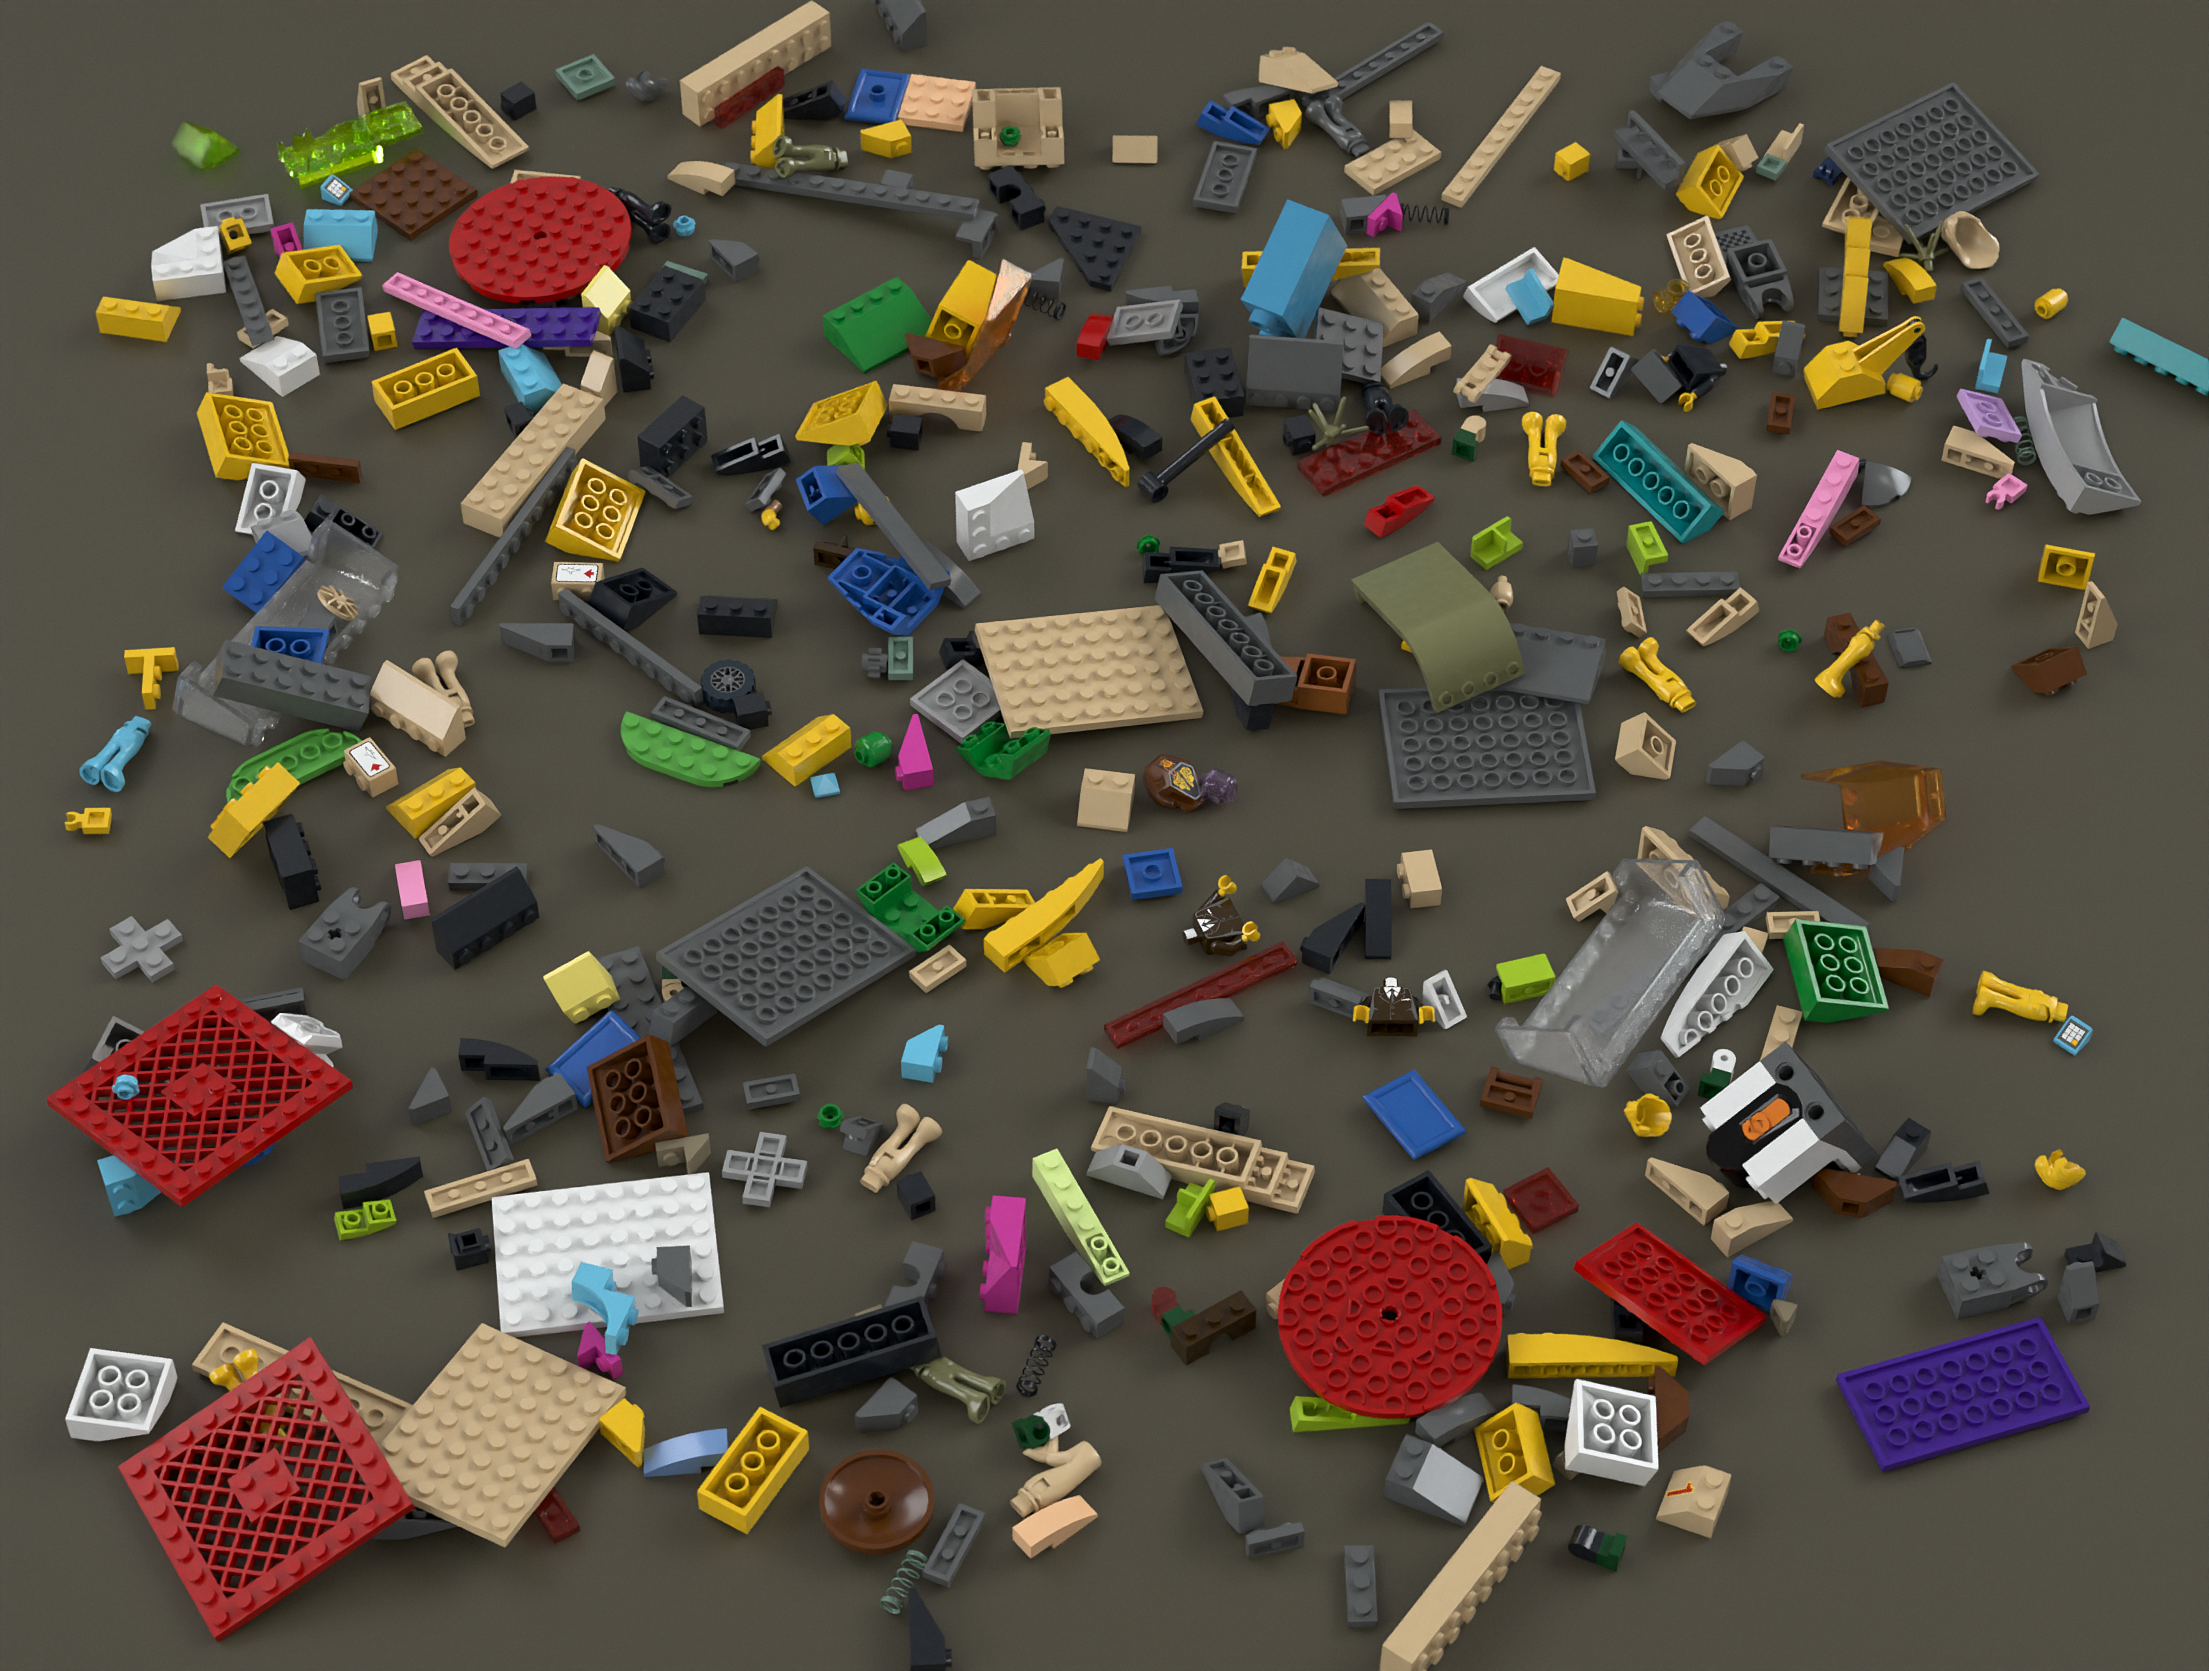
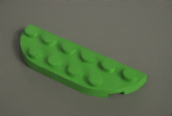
[621,712,761,787]
[226,729,362,803]

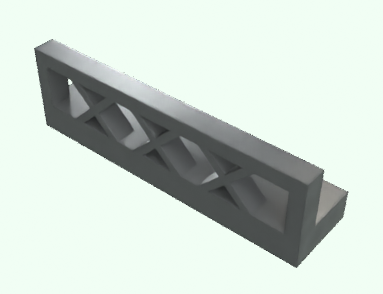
[1613,110,1686,191]
[205,987,307,1028]

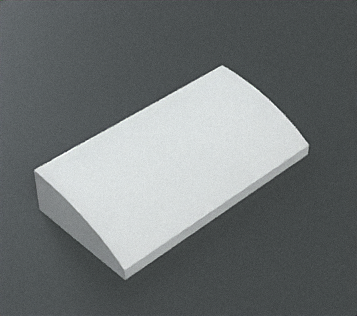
[1463,247,1559,323]

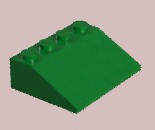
[823,277,932,374]
[1783,919,1889,1023]

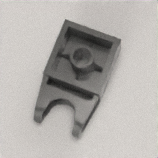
[1726,238,1794,319]
[298,887,391,981]
[1937,1243,2048,1320]

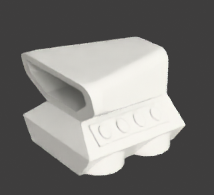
[271,1013,343,1067]

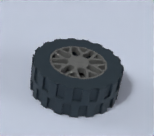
[700,659,756,713]

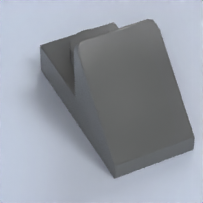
[840,1116,883,1156]

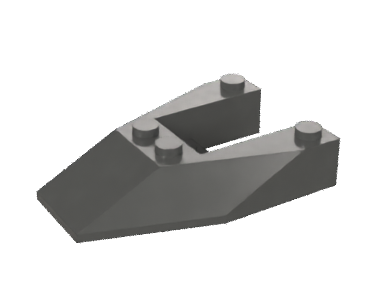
[1657,20,1793,119]

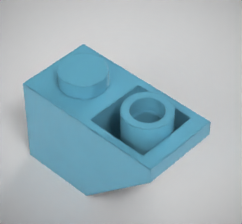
[901,1024,948,1083]

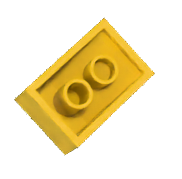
[275,245,363,304]

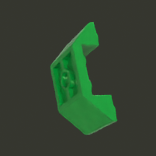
[956,721,1051,780]
[856,862,965,952]

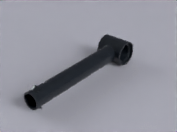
[1138,418,1235,503]

